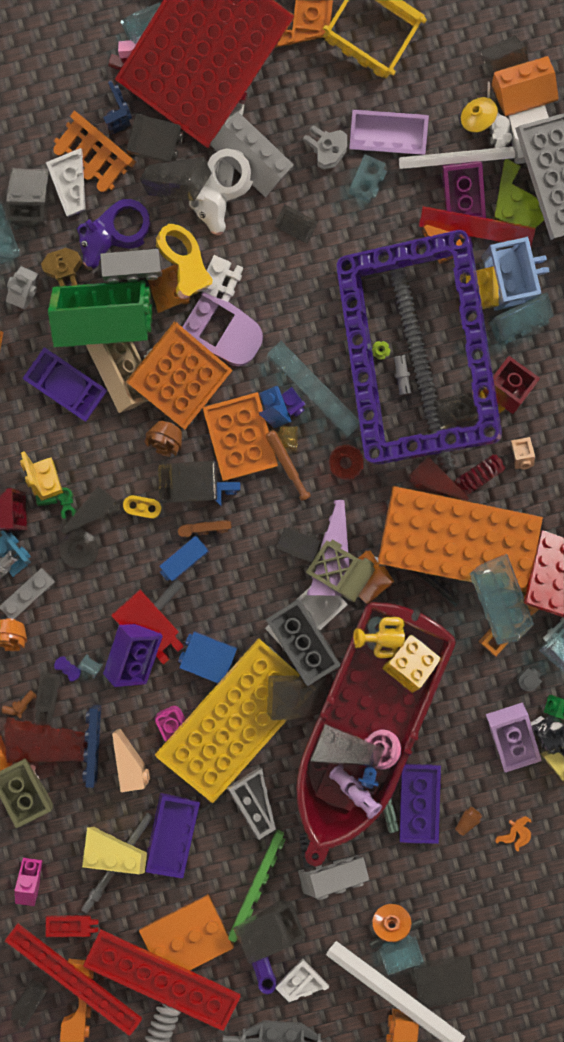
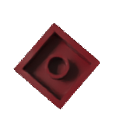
[482,356,540,414]

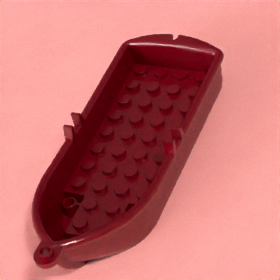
[297,602,456,866]

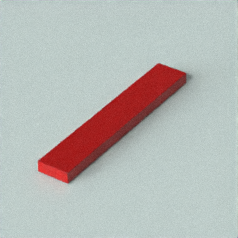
[419,206,536,247]

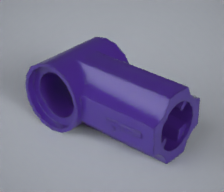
[250,951,276,994]

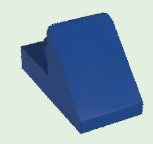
[259,386,291,428]
[202,482,241,506]

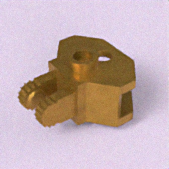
[41,248,82,286]

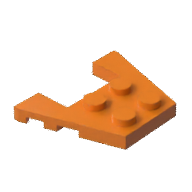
[275,0,333,48]

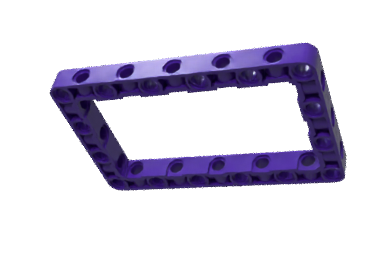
[337,230,502,465]

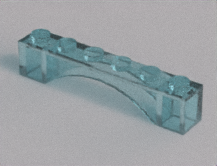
[267,341,360,438]

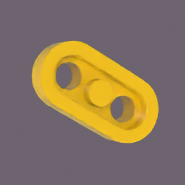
[123,495,162,518]

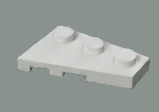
[46,148,86,217]

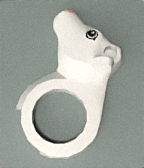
[189,149,253,235]

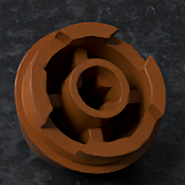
[145,421,182,457]

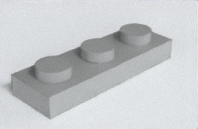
[0,568,55,619]

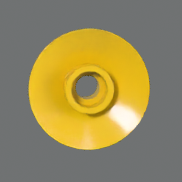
[461,97,498,132]

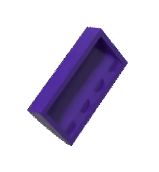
[145,793,200,878]

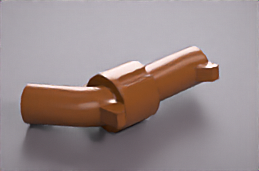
[1,690,38,719]

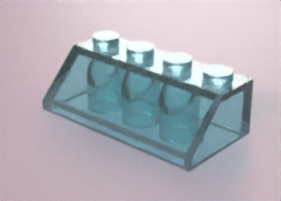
[470,554,534,644]

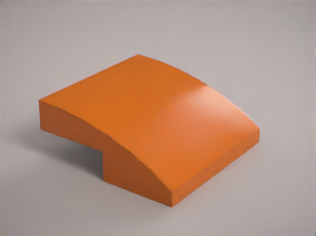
[358,551,394,604]

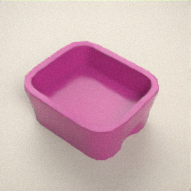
[154,705,186,742]

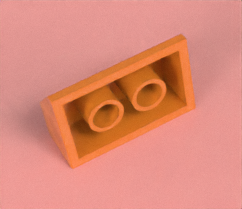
[491,56,559,117]

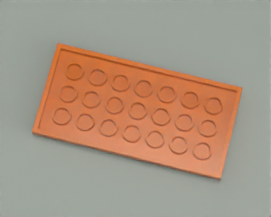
[378,486,543,593]

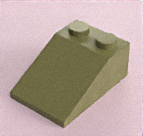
[0,759,53,828]

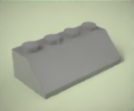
[210,111,294,198]

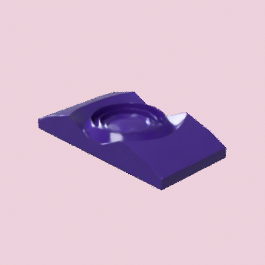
[22,347,108,422]

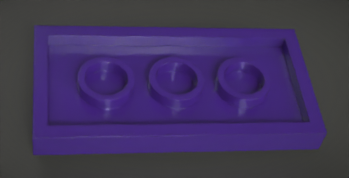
[399,764,441,844]

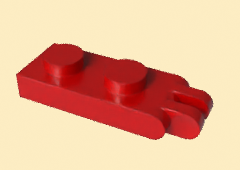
[46,915,99,937]

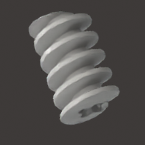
[145,1002,181,1042]

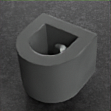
[517,667,542,691]

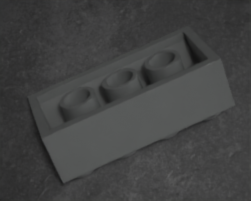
[266,598,341,686]

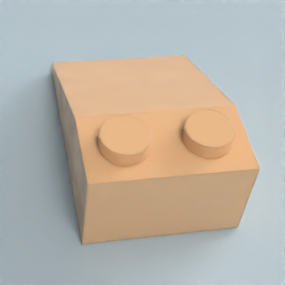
[112,729,150,792]

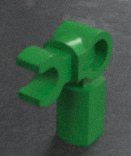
[36,488,77,519]

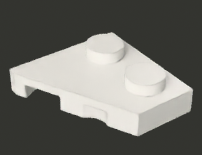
[275,959,329,1002]

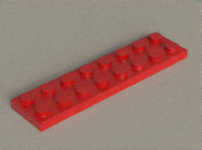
[83,929,241,1031]

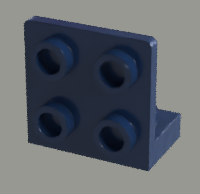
[103,81,132,136]

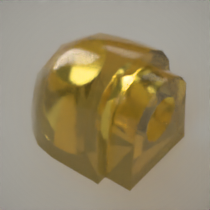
[278,426,298,451]

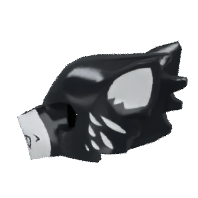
[530,716,564,756]

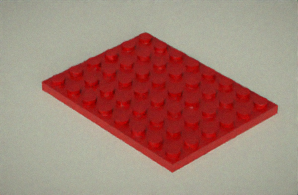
[115,0,295,148]

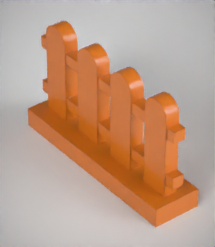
[53,110,136,192]

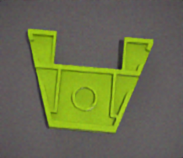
[494,159,544,228]

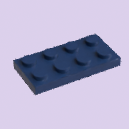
[83,705,101,788]

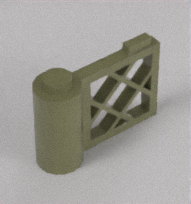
[306,539,375,602]

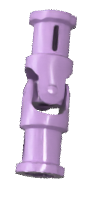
[329,765,382,819]

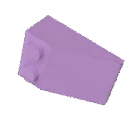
[486,703,541,772]

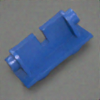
[358,766,378,788]

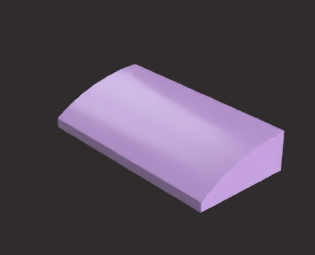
[349,110,429,155]

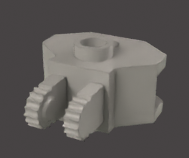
[303,126,347,170]
[6,267,40,310]

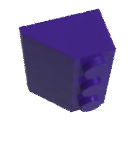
[103,624,163,687]

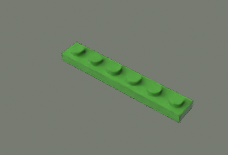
[228,829,286,942]

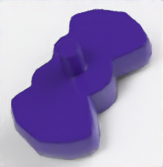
[54,656,81,682]

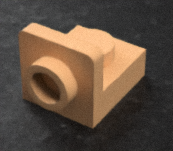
[511,437,535,469]

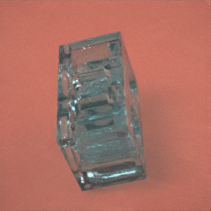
[349,154,387,203]

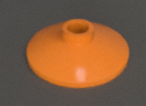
[373,904,411,942]

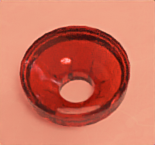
[329,445,364,480]

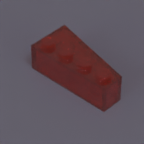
[4,717,87,763]

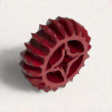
[455,455,505,495]

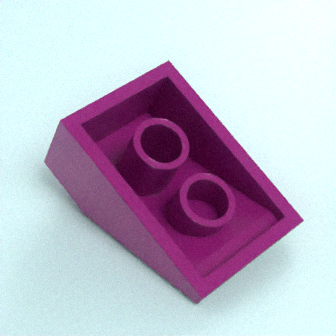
[441,161,486,218]

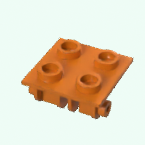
[148,265,190,313]

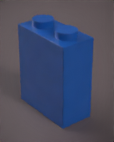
[160,536,210,581]
[178,631,237,683]

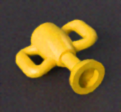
[353,617,405,658]

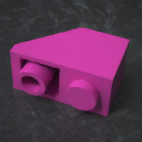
[15,858,42,906]

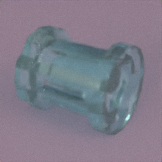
[78,654,103,679]

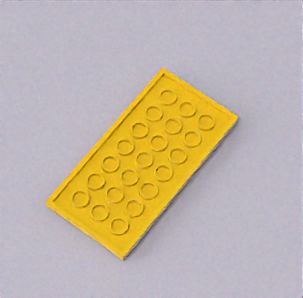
[155,638,315,803]

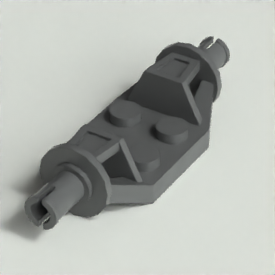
[223,1020,322,1042]

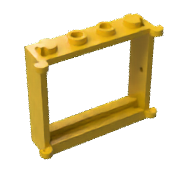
[323,0,427,78]

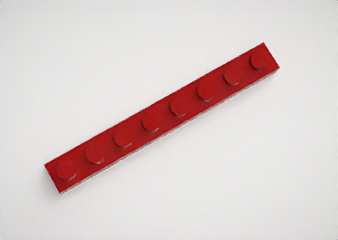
[5,923,142,1036]

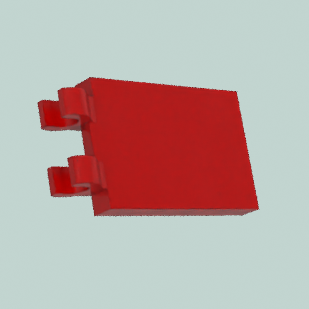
[111,589,184,665]

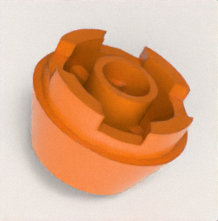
[0,618,27,651]

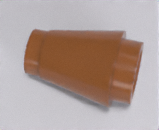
[455,806,482,836]

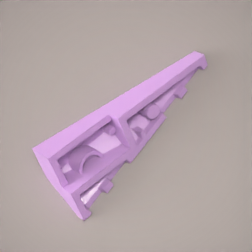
[307,500,349,596]

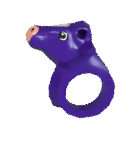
[77,199,151,271]

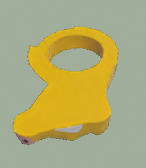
[156,224,213,299]

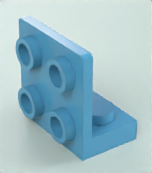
[0,530,31,577]

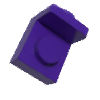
[282,387,306,417]

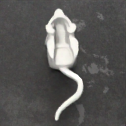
[487,81,512,148]

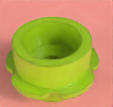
[372,341,390,360]

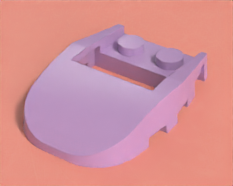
[183,292,263,366]

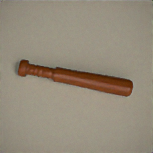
[266,430,311,501]

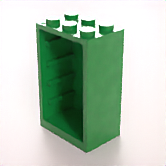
[48,280,153,347]

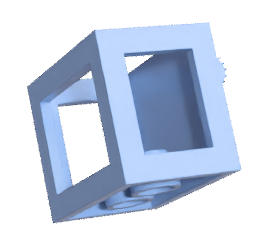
[481,237,549,311]

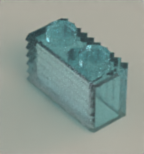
[379,935,424,975]

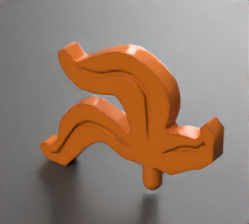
[495,816,531,851]

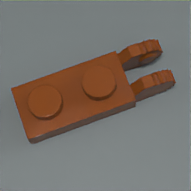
[178,520,232,537]

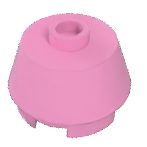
[363,730,401,769]

